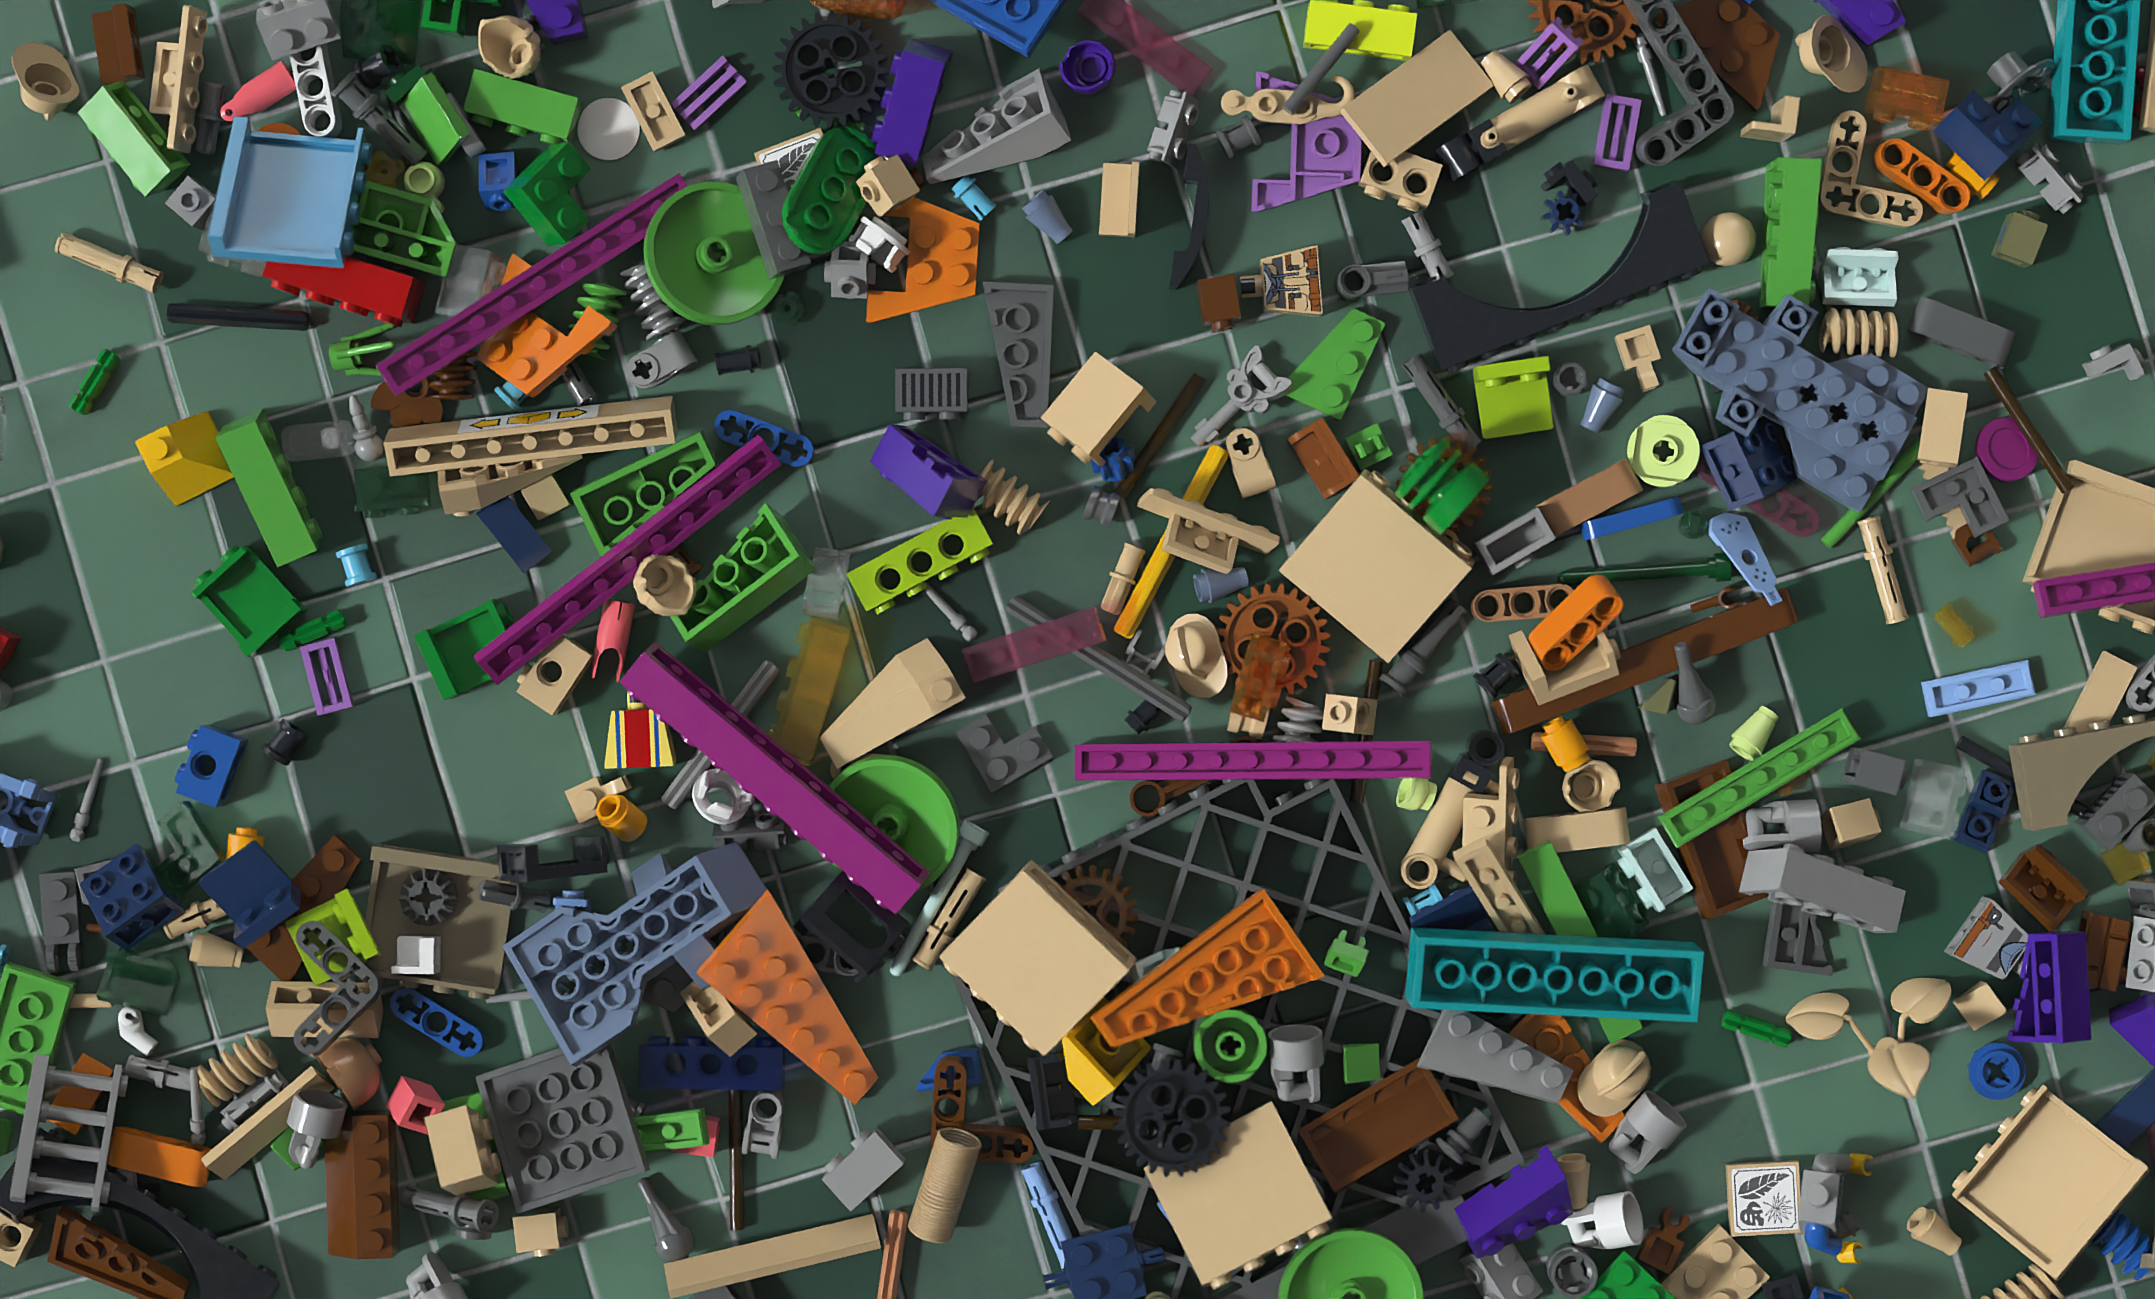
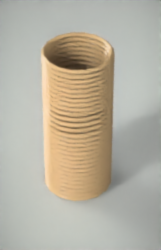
[908,1127,982,1243]

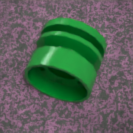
[1394,437,1490,535]

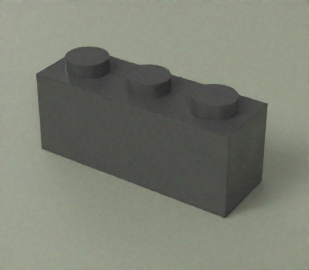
[736,160,811,280]

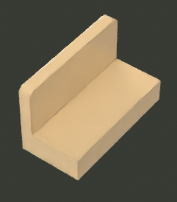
[1740,96,1800,143]
[1099,162,1139,238]

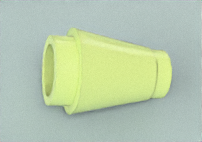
[1729,706,1779,761]

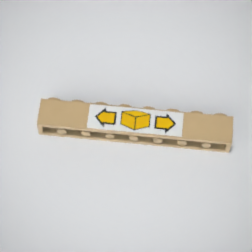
[384,396,678,477]

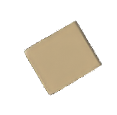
[520,473,570,521]
[1952,981,2007,1031]

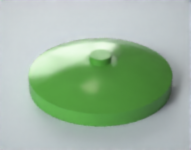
[644,181,784,326]
[829,755,960,891]
[1278,1228,1423,1299]

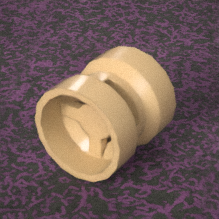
[1227,697,1270,740]

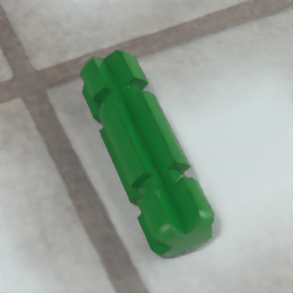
[69,349,121,415]
[278,610,348,652]
[1721,1009,1792,1048]

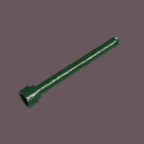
[1557,553,1731,585]

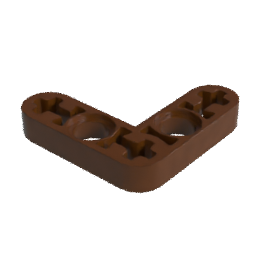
[931,1055,1034,1163]

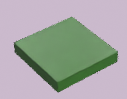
[399,72,470,166]

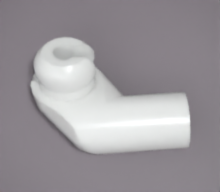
[118,1006,158,1056]

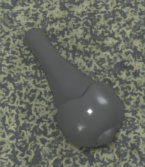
[1674,641,1716,724]
[636,1177,695,1262]

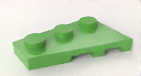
[1284,308,1386,421]

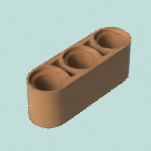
[1535,458,1643,536]
[1470,584,1573,622]

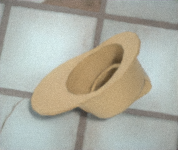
[1795,15,1868,93]
[12,42,80,121]
[1165,614,1228,698]
[1577,1039,1651,1117]

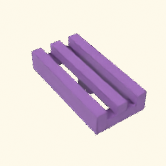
[1514,17,1584,90]
[670,56,748,132]
[1592,94,1642,172]
[300,638,355,716]

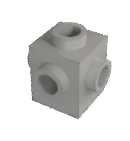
[824,241,876,299]

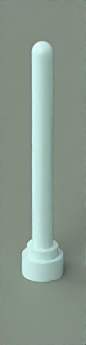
[890,820,989,976]

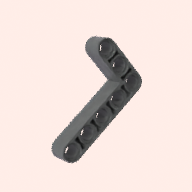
[1623,0,1734,166]

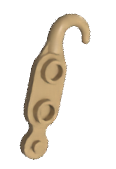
[1221,75,1355,125]

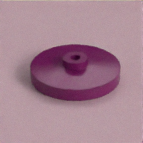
[1975,417,2038,482]

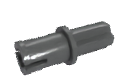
[195,82,227,155]
[478,880,550,913]

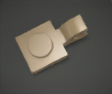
[1614,325,1661,393]
[564,775,632,824]

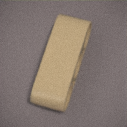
[1523,807,1630,853]

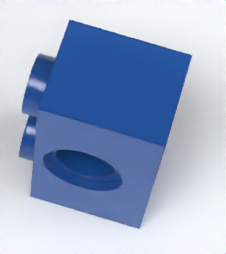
[175,725,249,808]

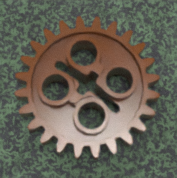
[1527,0,1639,65]
[1216,581,1331,698]

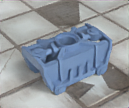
[0,773,58,849]

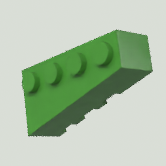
[1759,157,1822,309]

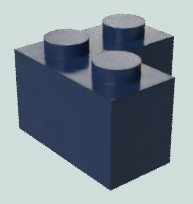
[1933,90,2043,181]

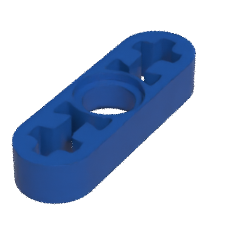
[714,410,814,467]
[1579,496,1684,541]
[390,987,485,1057]

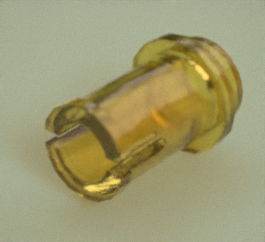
[1931,602,1977,649]

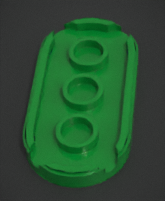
[782,126,878,254]

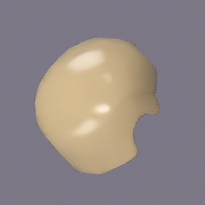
[1701,212,1757,266]
[1562,759,1620,813]

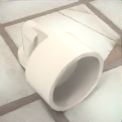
[1561,1191,1643,1250]

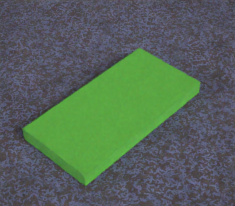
[0,962,77,1115]

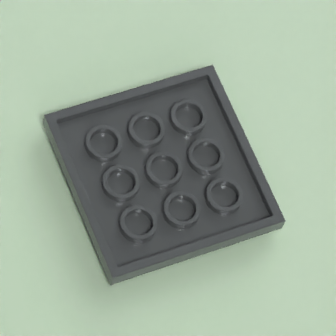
[475,1044,650,1214]

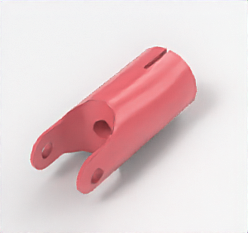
[220,60,296,121]
[591,599,636,683]

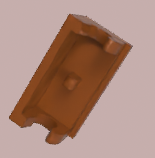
[1287,417,1359,499]

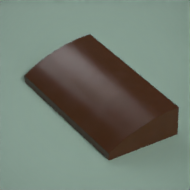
[1654,760,1769,919]
[1298,1058,1460,1194]

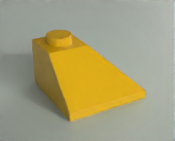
[135,411,234,507]
[1062,996,1152,1106]

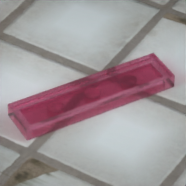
[1077,0,1213,97]
[961,606,1107,683]

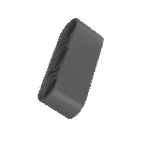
[1907,297,2017,369]

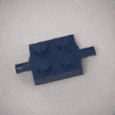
[1043,1224,1165,1299]

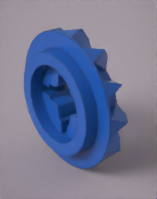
[1968,1043,2026,1100]

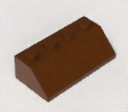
[324,1110,400,1259]

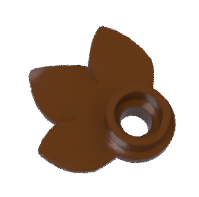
[371,375,443,428]

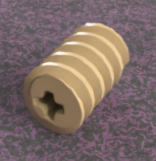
[1819,308,1899,358]
[977,459,1050,535]
[197,1034,278,1107]
[1980,1264,2065,1299]

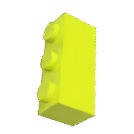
[1303,0,1417,61]

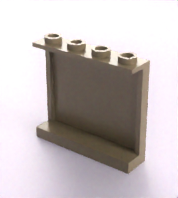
[353,844,514,999]

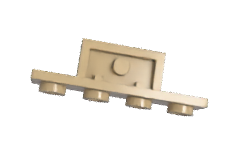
[149,5,208,153]
[1138,488,1280,574]
[1462,757,1519,885]

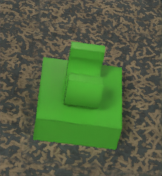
[1345,423,1393,471]
[1323,930,1369,977]

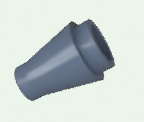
[1022,190,1073,244]
[1580,378,1626,433]
[1193,566,1249,603]

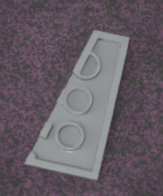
[1416,1010,1574,1103]

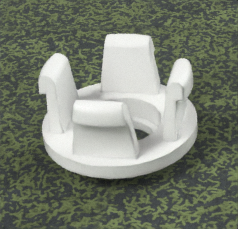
[849,216,911,273]
[692,769,755,825]

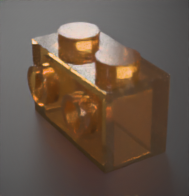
[1229,633,1291,722]

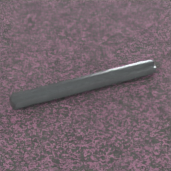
[1006,596,1192,722]

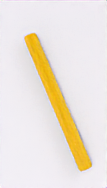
[1114,444,1229,639]

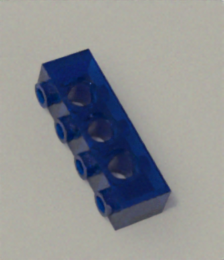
[639,1036,785,1090]

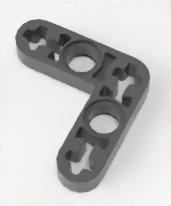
[294,921,381,1057]

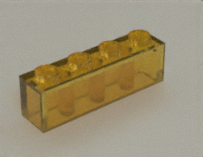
[767,617,853,767]

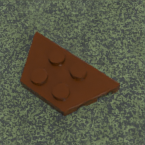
[1653,0,1781,112]

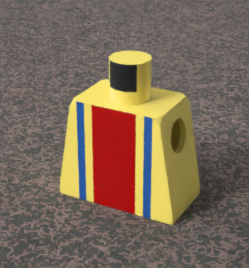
[605,692,677,769]

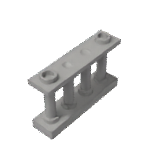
[10,1054,128,1212]

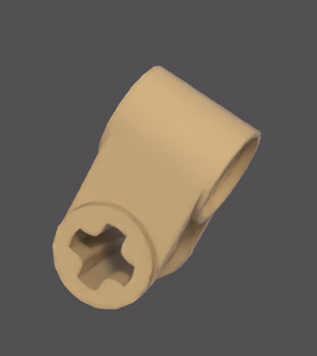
[1226,428,1276,499]

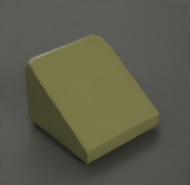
[1637,678,1676,715]

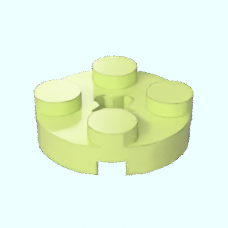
[1627,415,1700,488]

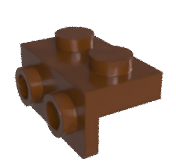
[1998,845,2089,932]

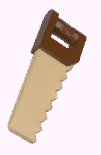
[1918,464,2003,567]

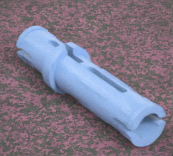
[1021,1161,1073,1269]

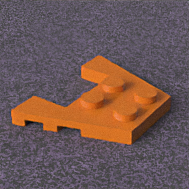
[866,197,980,324]
[477,253,617,398]

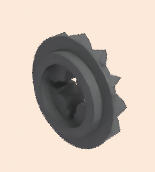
[398,869,457,926]

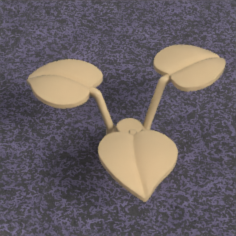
[1786,978,1952,1099]

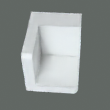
[391,936,441,974]

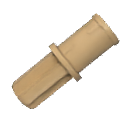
[1101,543,1146,615]

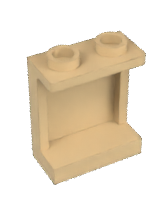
[1041,352,1157,467]
[1509,627,1621,705]

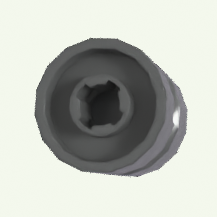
[1545,1244,1598,1298]

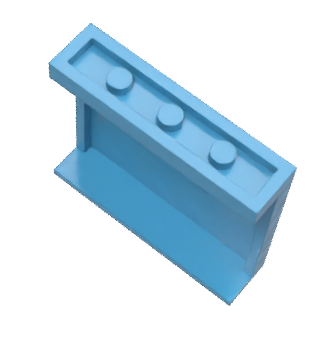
[208,116,372,268]

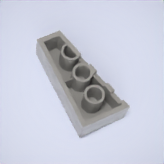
[1739,844,1906,933]

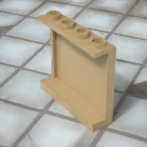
[2022,460,2155,634]
[1279,468,1475,663]
[939,860,1136,1056]
[1952,1085,2150,1282]
[1143,1101,1334,1290]

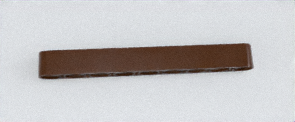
[1491,587,1800,735]

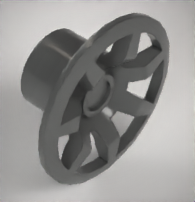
[1987,51,2055,114]

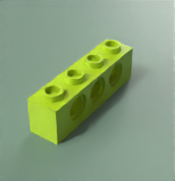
[846,507,994,615]

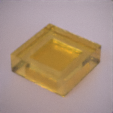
[2099,841,2151,886]

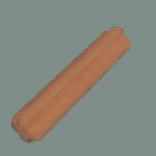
[1531,732,1637,757]
[877,1210,909,1299]

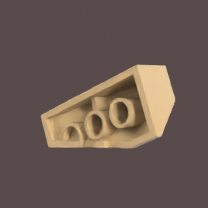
[819,638,965,769]

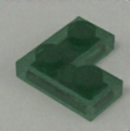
[153,801,226,898]

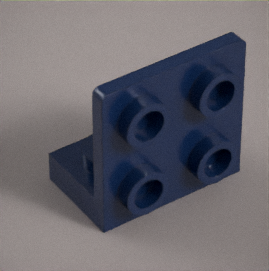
[1700,416,1797,511]
[199,841,301,949]
[80,844,185,951]
[1409,886,1495,932]

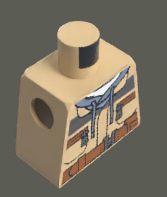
[1240,246,1323,317]

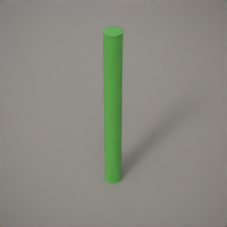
[1820,437,1921,549]

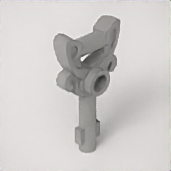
[1190,345,1294,447]

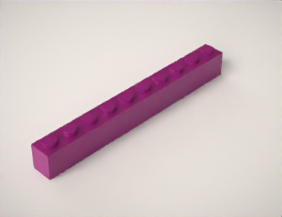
[619,641,930,914]

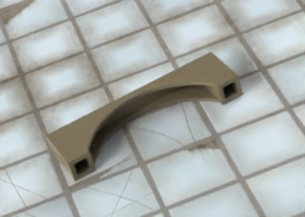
[2008,714,2155,831]

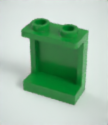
[191,545,308,657]
[413,599,527,700]

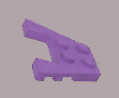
[1251,72,1362,213]

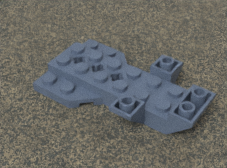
[1672,288,1928,513]
[502,842,767,1067]

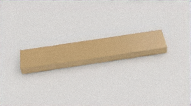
[664,1214,881,1298]

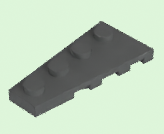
[983,282,1054,429]

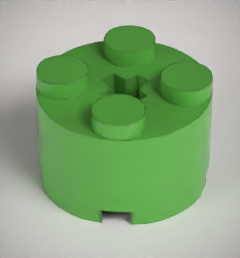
[1193,1006,1267,1083]

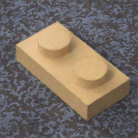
[621,71,687,153]

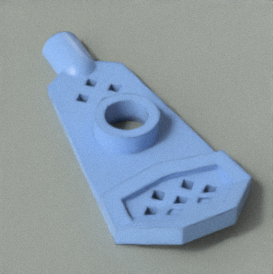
[1709,512,1783,607]

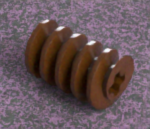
[429,326,478,401]

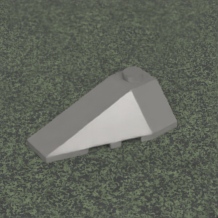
[922,69,1071,184]

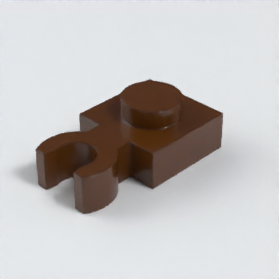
[1635,1207,1690,1275]

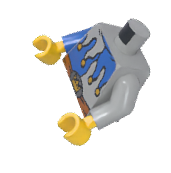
[1798,1152,1873,1263]

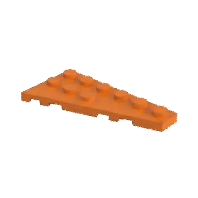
[1090,889,1325,1047]

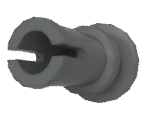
[1436,1107,1491,1165]

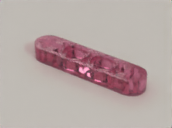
[1694,452,1819,537]

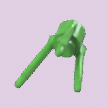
[329,323,395,376]

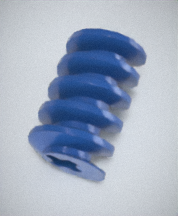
[2090,1209,2154,1280]

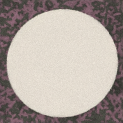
[577,98,640,160]

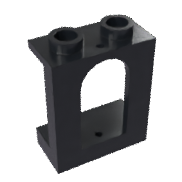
[497,836,610,882]
[793,870,910,984]

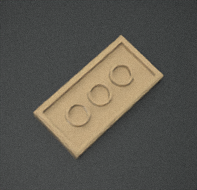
[1340,30,1494,168]

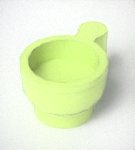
[404,162,445,214]
[1396,778,1437,811]

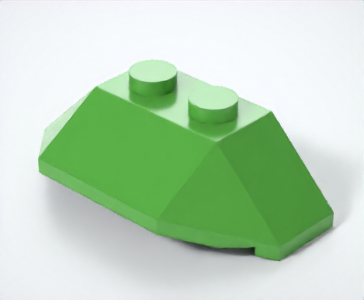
[351,180,457,278]

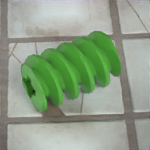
[568,281,628,360]

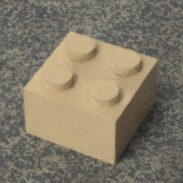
[425,1105,502,1196]

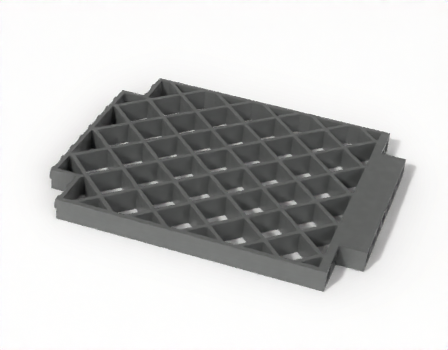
[949,779,1525,1299]

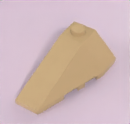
[438,454,582,516]

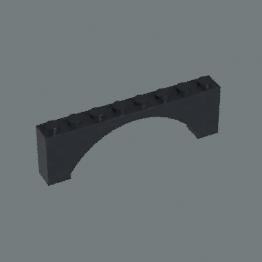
[1408,180,1710,372]
[0,1127,280,1299]

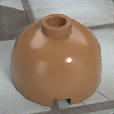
[316,1038,383,1111]

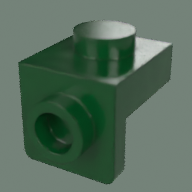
[385,65,445,106]

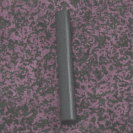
[1282,23,1360,116]

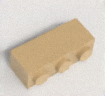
[265,981,384,1038]

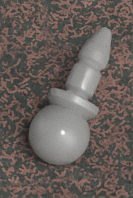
[349,395,384,461]

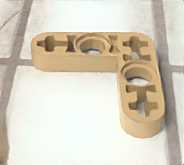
[1818,111,1923,228]

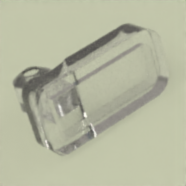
[281,420,356,461]

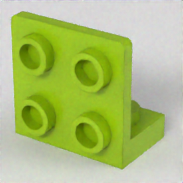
[1472,356,1554,439]
[286,889,381,986]

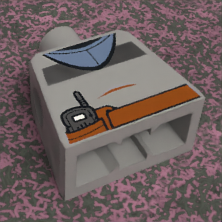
[1944,896,2028,980]

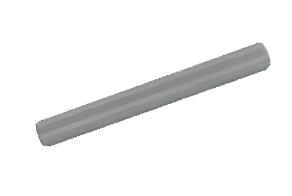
[661,660,780,809]

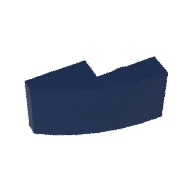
[476,496,552,573]
[1952,769,2015,853]

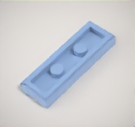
[1921,660,2036,717]

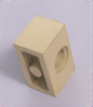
[516,634,594,715]

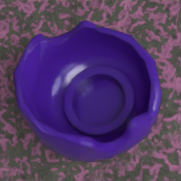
[1059,40,1117,95]

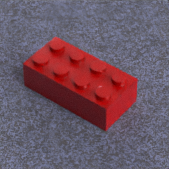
[262,257,426,328]

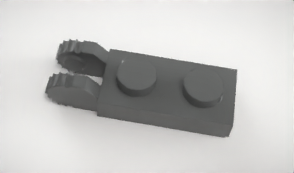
[39,871,83,973]

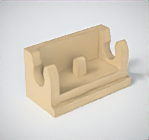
[1917,388,1968,469]

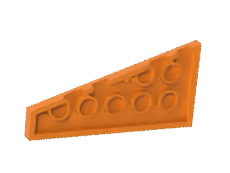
[696,890,878,1105]

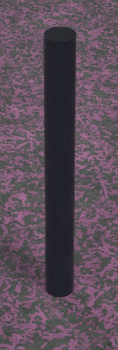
[1956,736,2088,818]

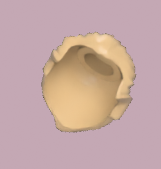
[478,15,541,79]
[633,555,696,616]

